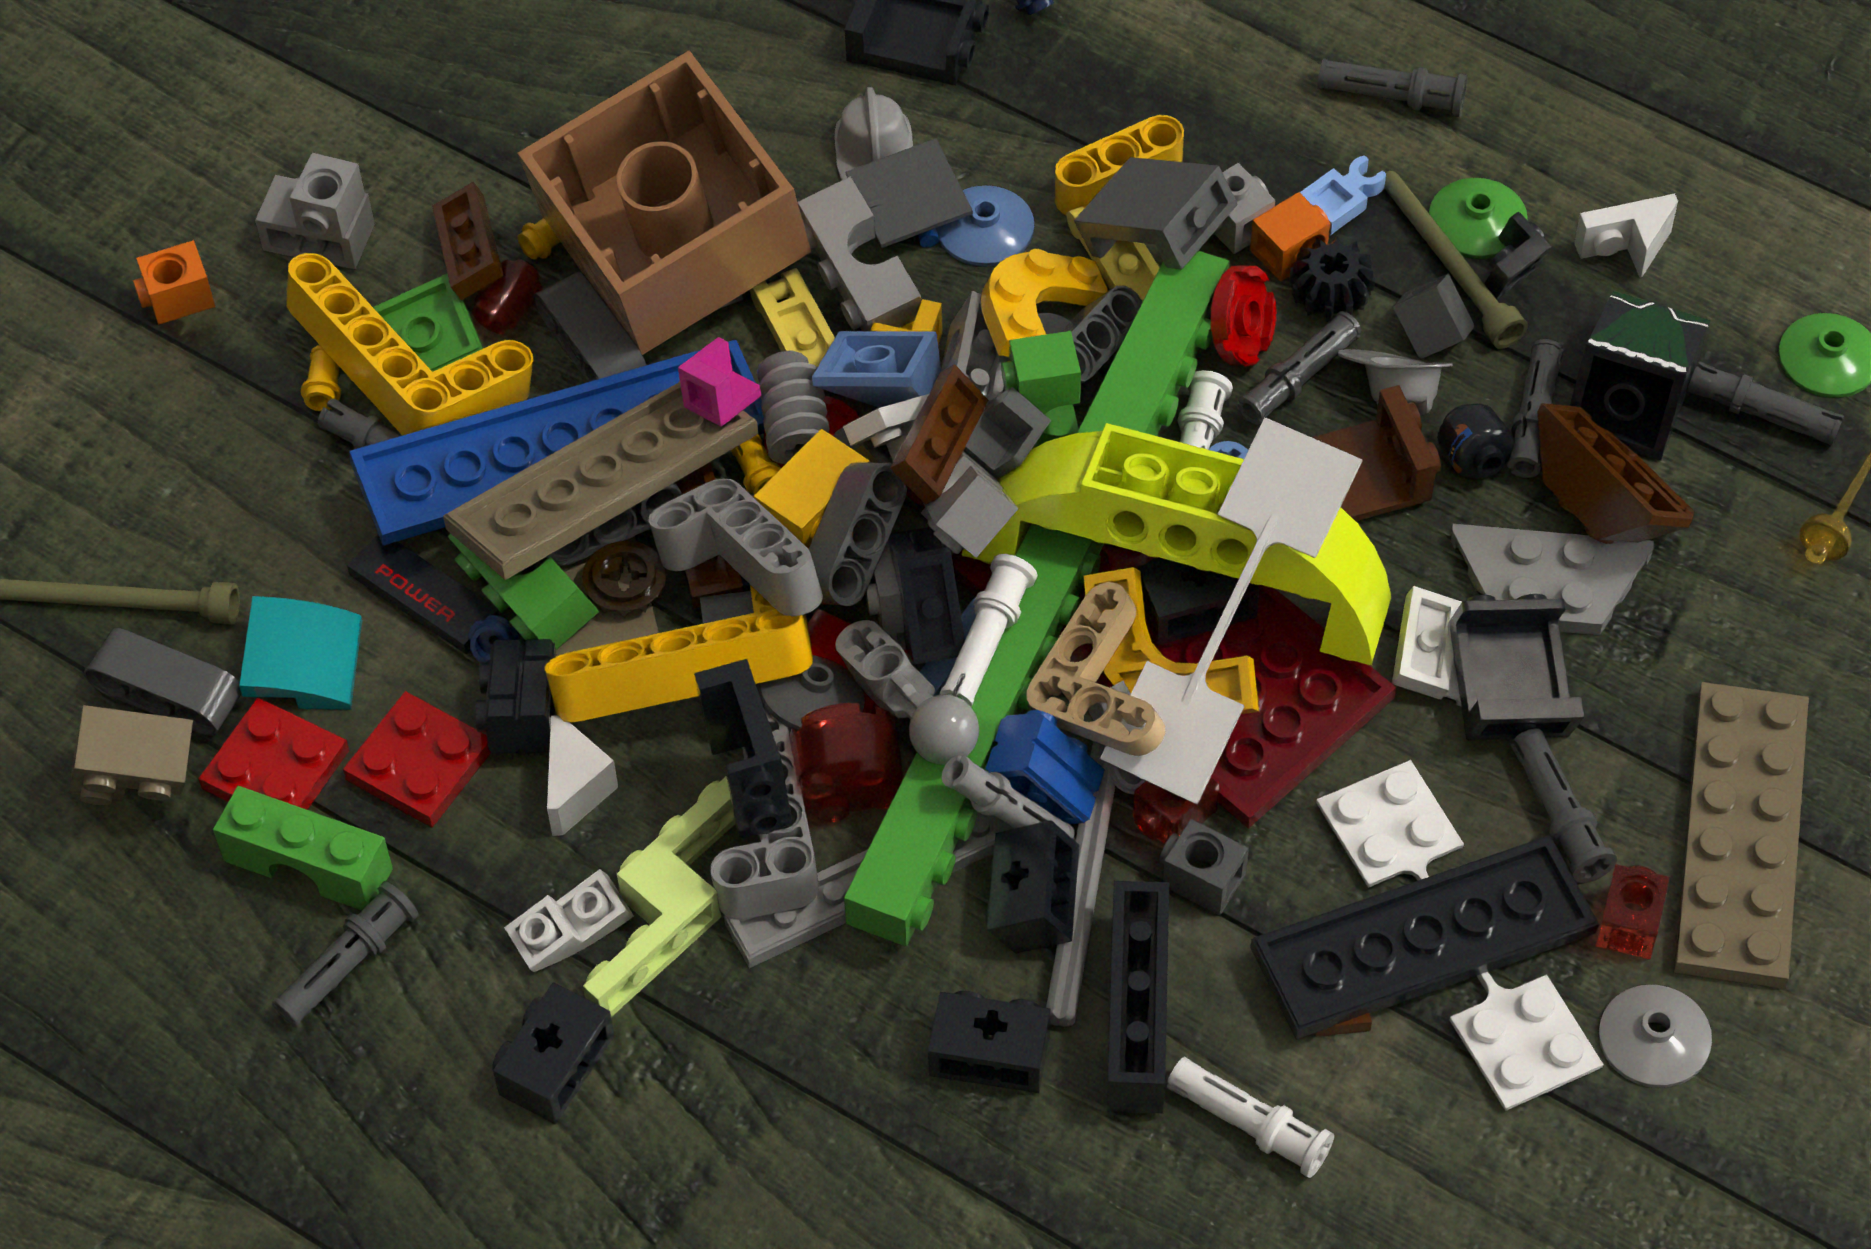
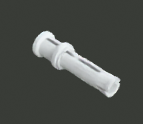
[1177,370,1233,450]
[939,554,1038,707]
[1167,1057,1334,1178]

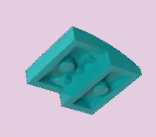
[239,596,362,710]

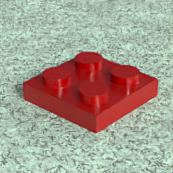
[343,691,491,828]
[198,697,350,810]

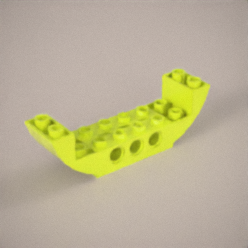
[962,423,1391,665]

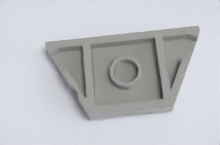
[1450,524,1654,635]

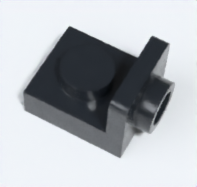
[1484,212,1552,299]

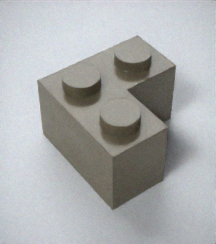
[69,705,193,805]

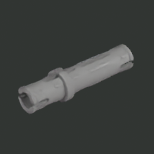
[942,755,1075,839]

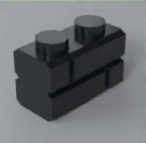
[475,639,556,754]

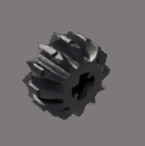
[1289,235,1375,322]

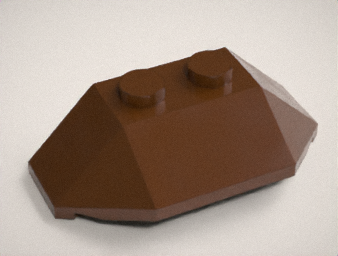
[1537,403,1694,544]

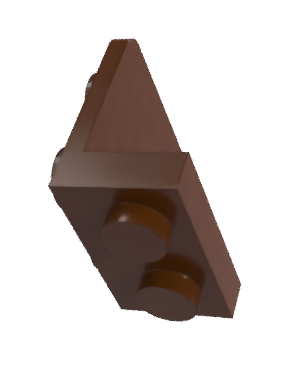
[1312,385,1441,521]

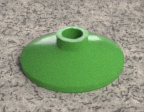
[1429,178,1528,259]
[1778,313,1871,398]

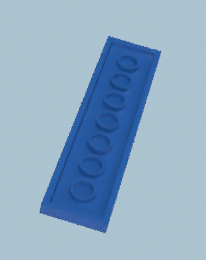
[349,340,765,545]

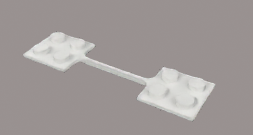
[1100,417,1363,804]
[1316,760,1604,1111]

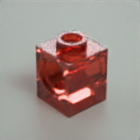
[1133,777,1219,844]
[1596,864,1670,959]

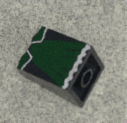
[1570,291,1711,461]

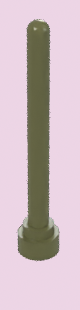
[1384,171,1528,349]
[0,579,240,625]

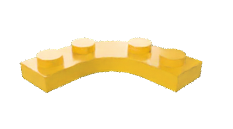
[981,249,1108,357]
[1084,567,1259,714]

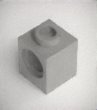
[289,153,365,240]

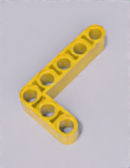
[287,253,533,436]
[544,585,813,722]

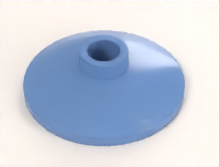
[937,186,1034,267]

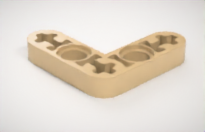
[1027,582,1165,756]

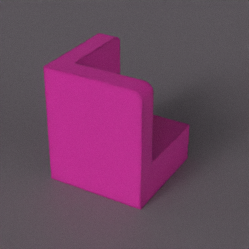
[678,337,761,427]

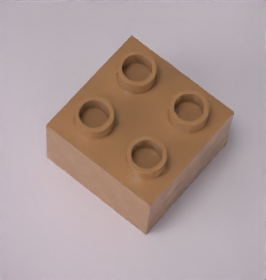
[518,50,811,355]

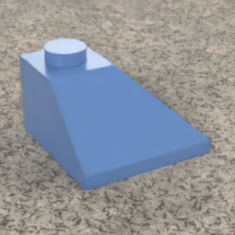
[812,331,941,408]

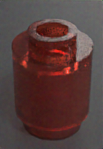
[472,259,543,334]

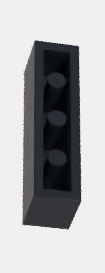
[1107,881,1169,1114]

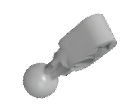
[835,620,979,765]

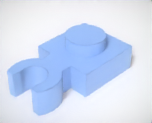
[1300,156,1386,235]

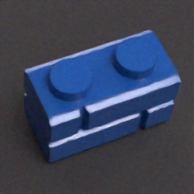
[986,710,1105,824]

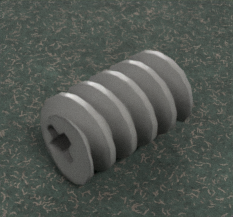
[757,350,830,464]

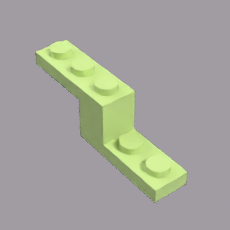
[583,777,736,1017]

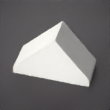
[547,715,618,836]

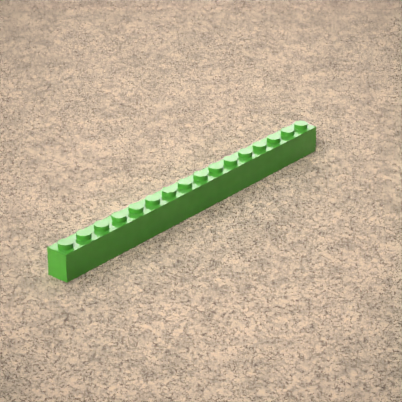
[844,251,1229,947]

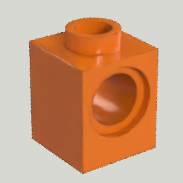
[1250,192,1330,282]
[133,240,216,325]

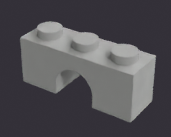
[798,176,921,331]
[921,451,1018,558]

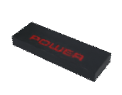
[347,535,500,654]

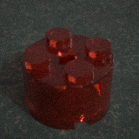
[789,703,904,822]

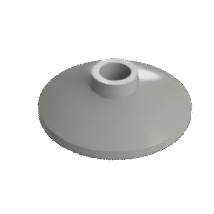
[1599,985,1712,1088]

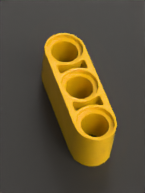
[1055,115,1184,216]

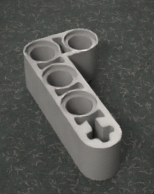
[648,479,823,616]
[711,709,819,919]

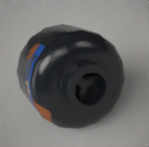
[1437,403,1514,480]

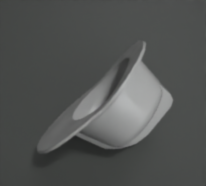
[834,87,913,180]
[1338,349,1453,415]

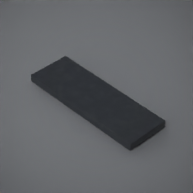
[1250,835,1599,1039]

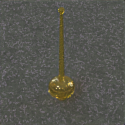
[1799,452,1871,564]

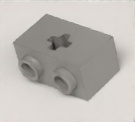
[255,175,375,269]

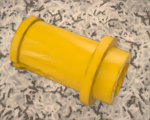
[518,218,560,259]
[301,345,341,411]
[731,434,781,495]

